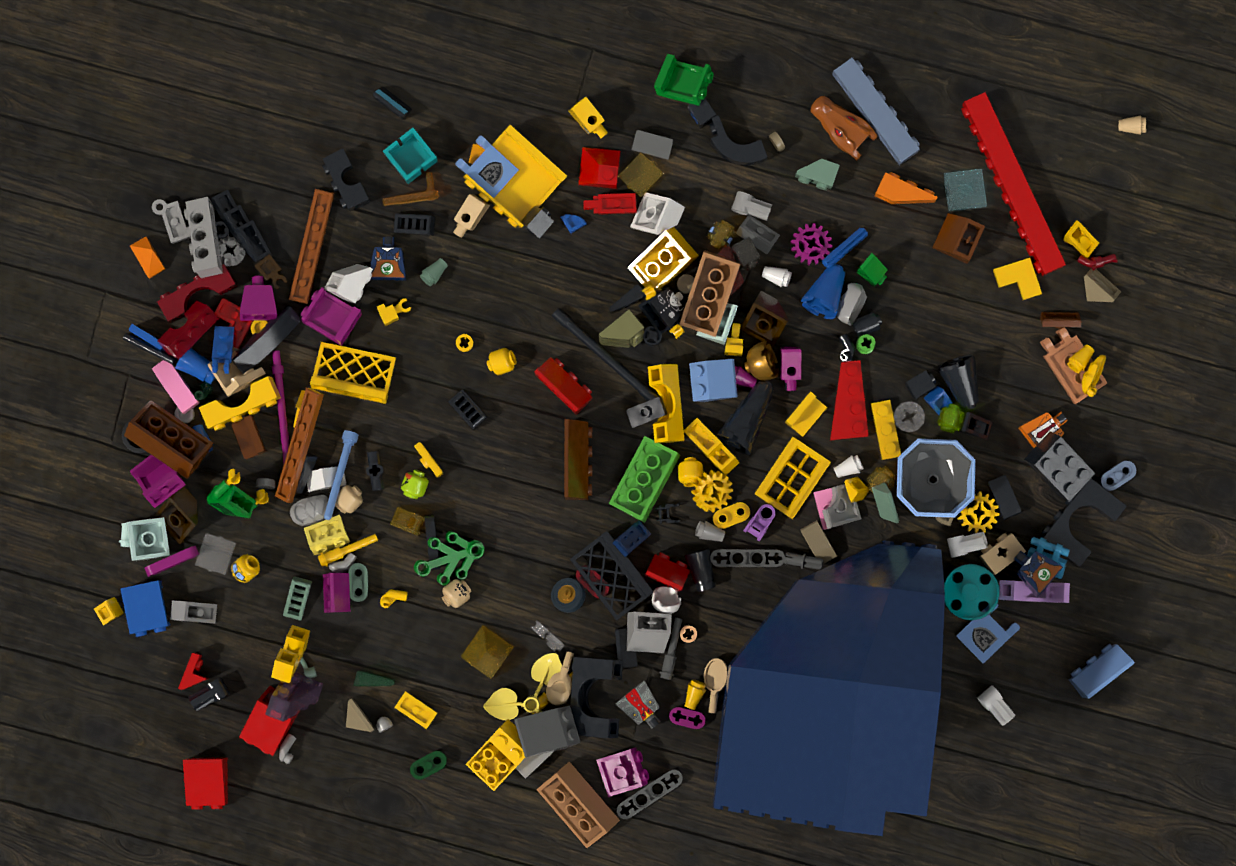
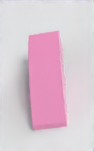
[152,360,200,414]

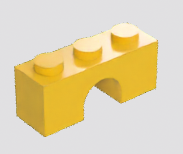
[271,625,310,683]

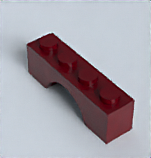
[157,264,237,323]

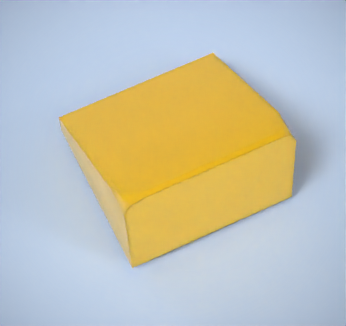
[844,477,869,503]
[94,597,124,625]

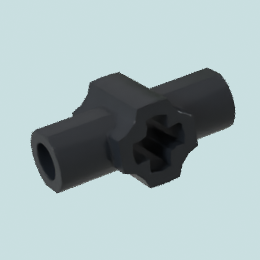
[366,451,385,491]

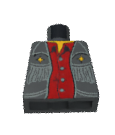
[615,681,661,729]

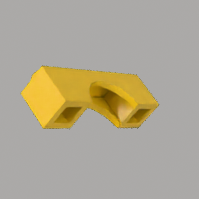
[648,364,684,443]
[199,376,281,431]

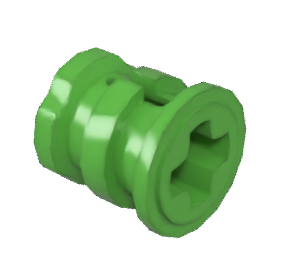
[856,334,876,354]

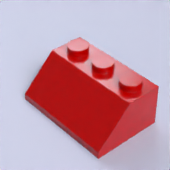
[534,357,592,415]

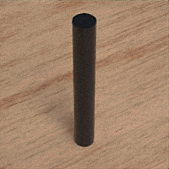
[123,333,176,365]

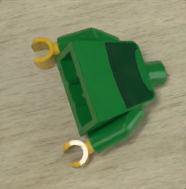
[207,469,269,518]

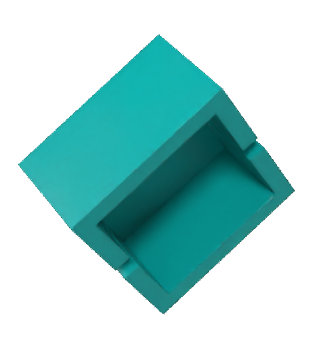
[383,128,438,184]

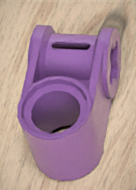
[743,504,775,541]

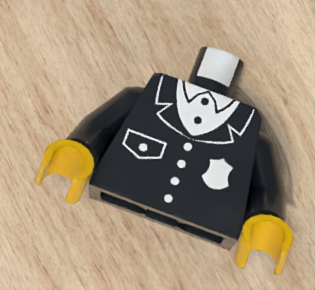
[638,285,684,339]

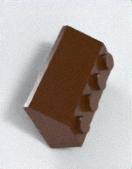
[124,400,213,479]

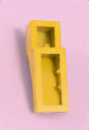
[683,418,739,475]

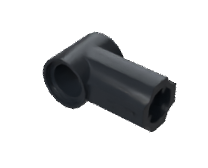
[188,677,230,711]

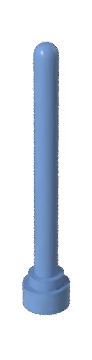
[324,430,359,520]

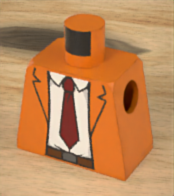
[1018,412,1068,448]

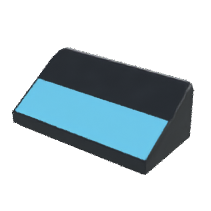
[373,87,412,120]

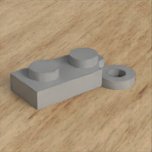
[152,199,189,244]

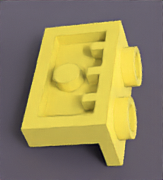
[304,515,350,555]

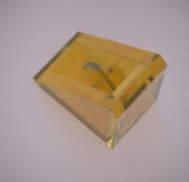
[390,507,424,536]

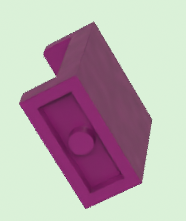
[301,287,362,346]
[130,455,186,508]

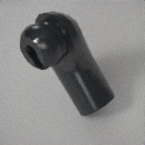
[839,333,855,362]

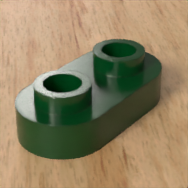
[410,751,447,780]

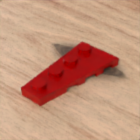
[830,360,868,441]

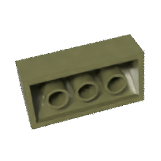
[599,310,644,348]

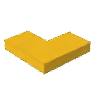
[993,258,1042,300]

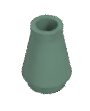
[420,258,448,286]

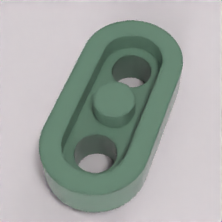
[348,563,368,602]

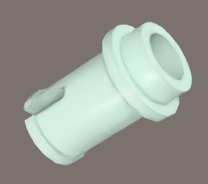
[119,523,130,547]

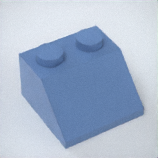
[689,359,738,402]

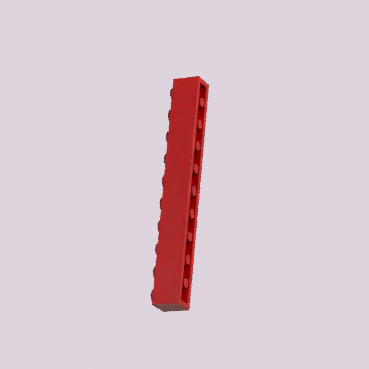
[961,92,1066,276]

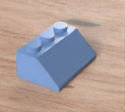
[1068,644,1135,699]

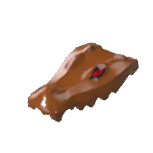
[811,96,878,160]

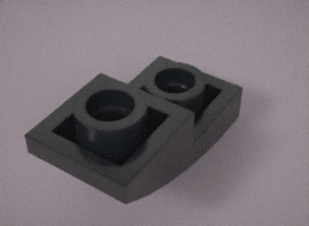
[988,475,1022,520]

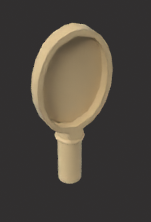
[546,652,574,705]
[704,658,728,713]

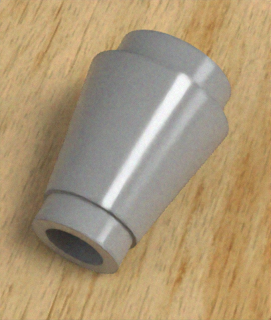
[695,521,725,542]

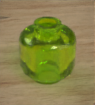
[937,404,965,433]

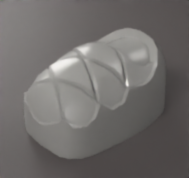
[837,283,867,326]
[290,495,329,526]

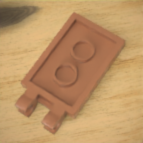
[1040,327,1107,404]

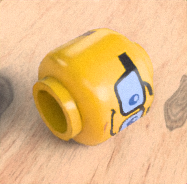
[231,554,260,583]

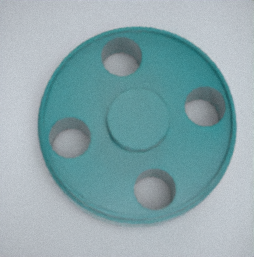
[944,564,1000,620]

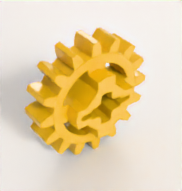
[691,470,733,512]
[957,492,999,533]

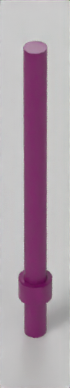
[272,351,289,463]

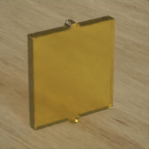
[618,153,664,198]

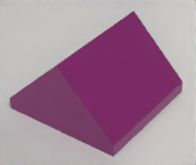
[323,573,350,613]

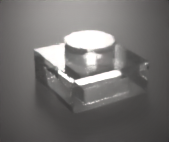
[546,632,565,651]

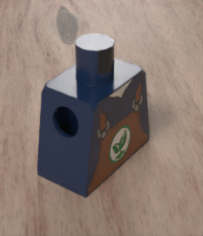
[370,237,407,281]
[1014,551,1063,598]

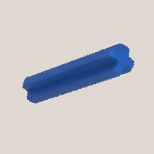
[822,228,868,268]

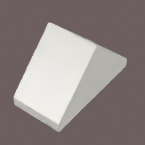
[307,467,346,492]

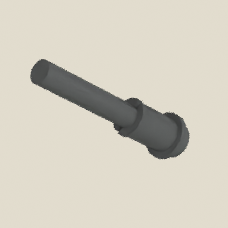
[659,618,683,680]

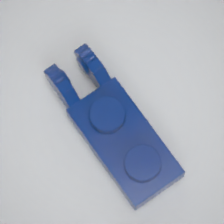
[212,326,235,374]

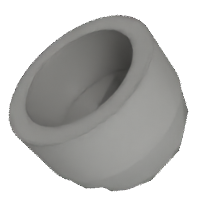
[376,717,393,733]

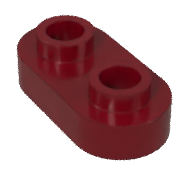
[576,565,609,598]

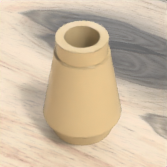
[1119,116,1146,135]

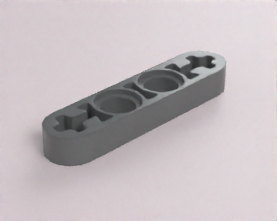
[710,549,785,567]
[617,769,683,819]

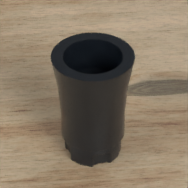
[684,548,716,592]

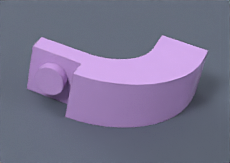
[999,580,1070,603]

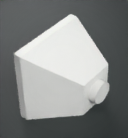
[630,192,685,235]

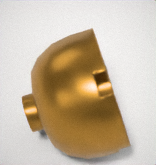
[745,341,779,381]

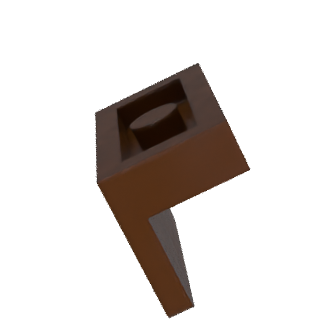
[232,415,267,460]

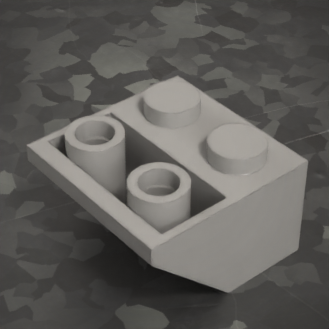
[626,612,672,653]

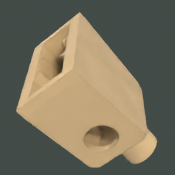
[452,194,490,238]

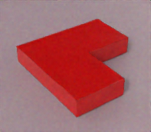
[214,298,254,349]

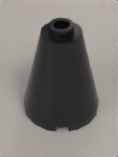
[937,355,979,410]

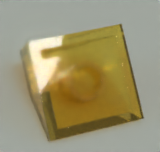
[461,625,514,679]

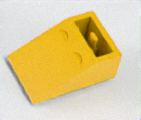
[466,719,525,791]

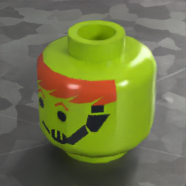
[401,469,429,499]

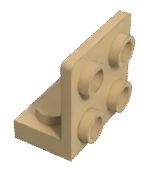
[208,351,266,396]

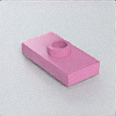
[813,488,833,530]

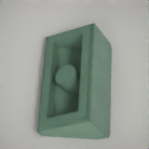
[872,482,899,523]

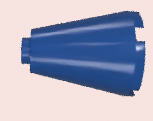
[801,264,845,319]

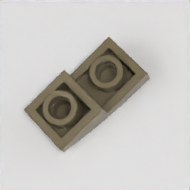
[800,520,837,563]

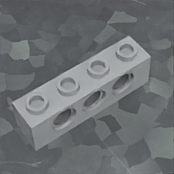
[184,197,223,278]

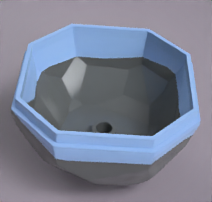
[897,439,975,517]

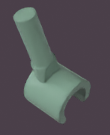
[300,656,317,679]

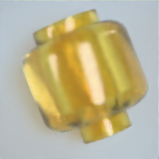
[867,466,895,493]

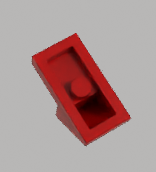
[178,652,209,690]

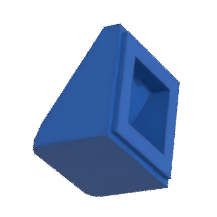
[924,386,953,415]

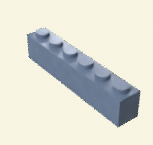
[832,58,920,166]

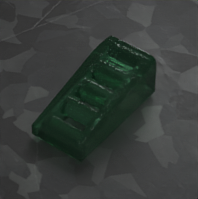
[353,671,396,686]

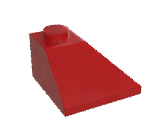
[579,147,620,189]

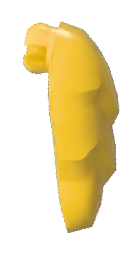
[1082,355,1106,397]

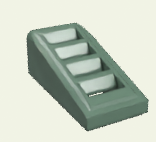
[283,577,312,620]

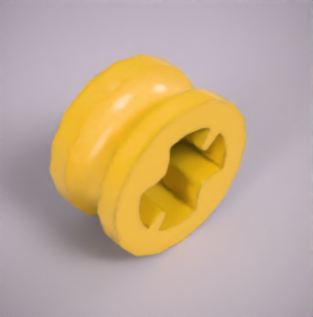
[456,334,473,352]

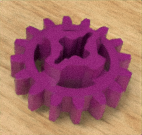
[791,223,832,265]

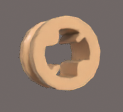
[680,625,697,643]

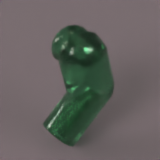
[194,382,213,401]

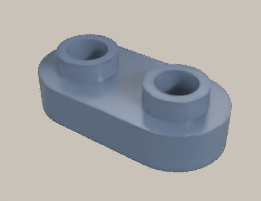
[1100,461,1136,491]

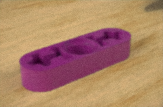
[144,546,200,577]

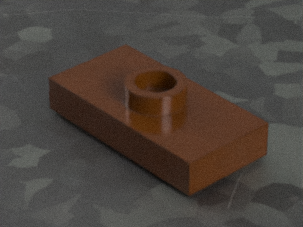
[1040,312,1081,329]

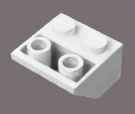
[324,264,373,303]

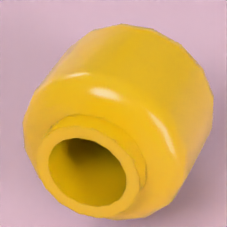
[487,348,517,375]
[678,457,703,487]

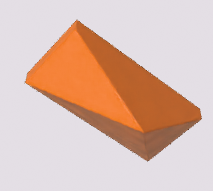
[130,236,165,279]

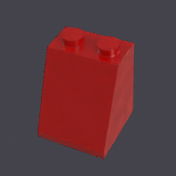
[239,686,303,756]
[183,758,228,809]

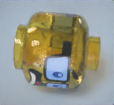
[707,220,736,250]

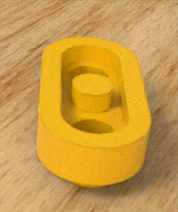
[713,502,750,529]

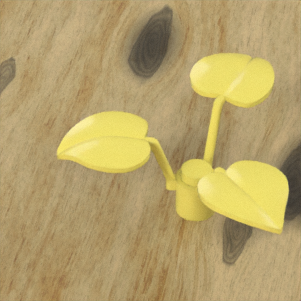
[483,653,562,720]

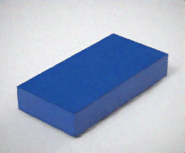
[129,324,164,351]

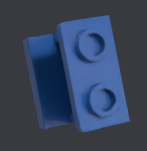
[121,580,170,637]

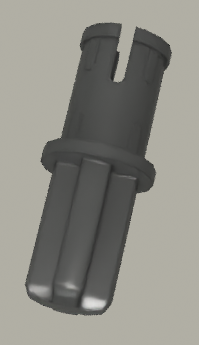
[784,552,824,570]

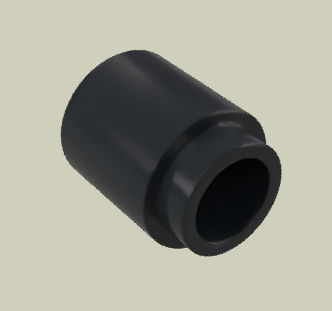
[852,312,882,337]

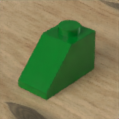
[856,253,888,287]

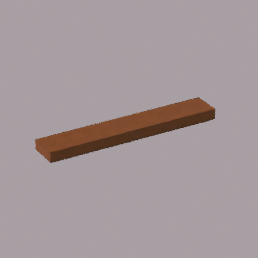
[289,189,334,304]
[275,388,324,503]

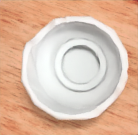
[652,586,681,614]

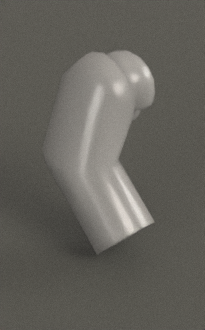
[329,553,357,573]
[279,734,296,764]

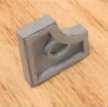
[822,484,862,529]

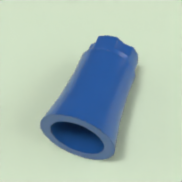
[175,348,215,384]

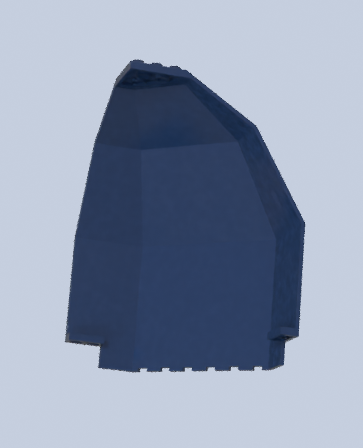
[713,541,945,836]

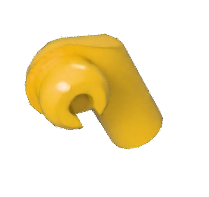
[380,589,408,608]

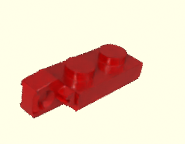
[583,193,637,214]

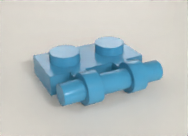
[1027,537,1070,579]

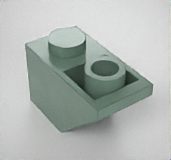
[795,159,840,190]

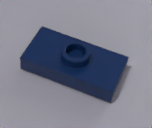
[613,520,651,557]

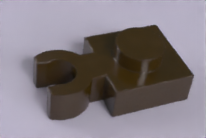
[255,254,287,290]

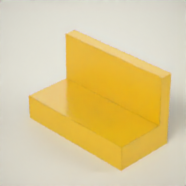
[785,391,827,437]

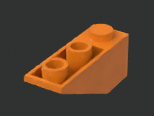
[874,172,937,204]

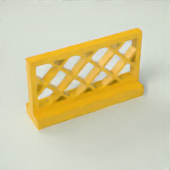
[310,342,396,404]

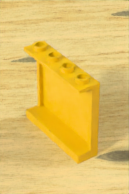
[464,125,567,228]

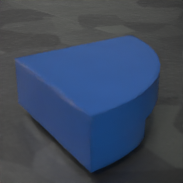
[561,214,587,234]

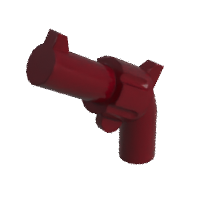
[1078,254,1118,271]

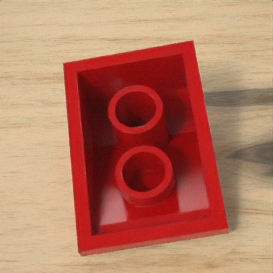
[645,552,690,591]

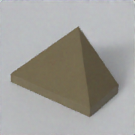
[1084,268,1121,302]
[346,698,375,732]

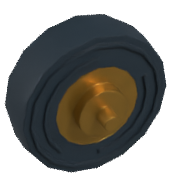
[551,578,586,613]

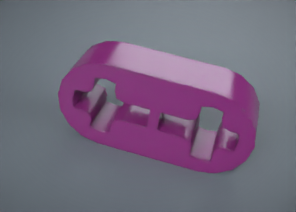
[669,707,705,729]

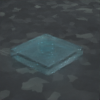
[944,169,987,212]

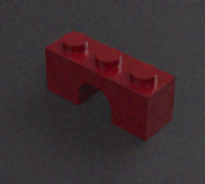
[158,301,218,359]

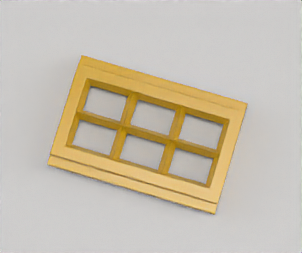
[755,437,831,520]

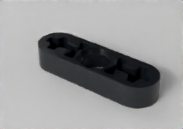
[424,514,440,570]

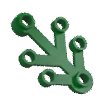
[414,531,484,586]

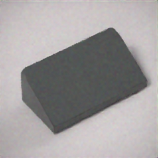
[632,130,673,160]
[736,214,780,254]

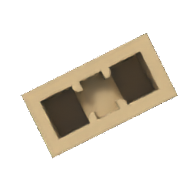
[979,533,1026,575]

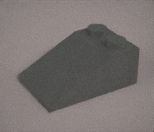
[514,706,580,757]

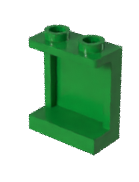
[654,54,714,106]

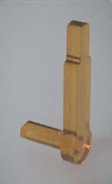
[383,172,439,206]

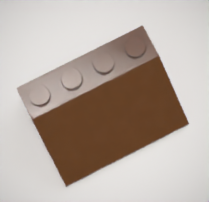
[564,419,592,500]

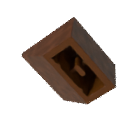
[932,213,985,264]

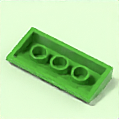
[609,436,681,523]

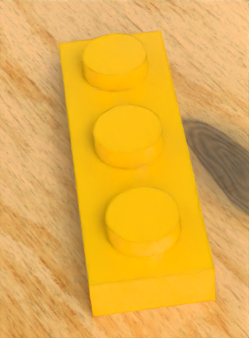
[871,400,901,460]

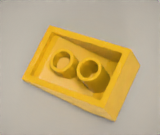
[628,227,699,289]

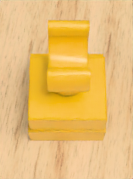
[377,299,411,326]
[724,323,743,357]

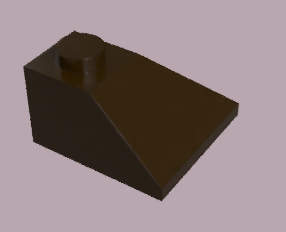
[740,291,789,348]
[154,487,198,545]

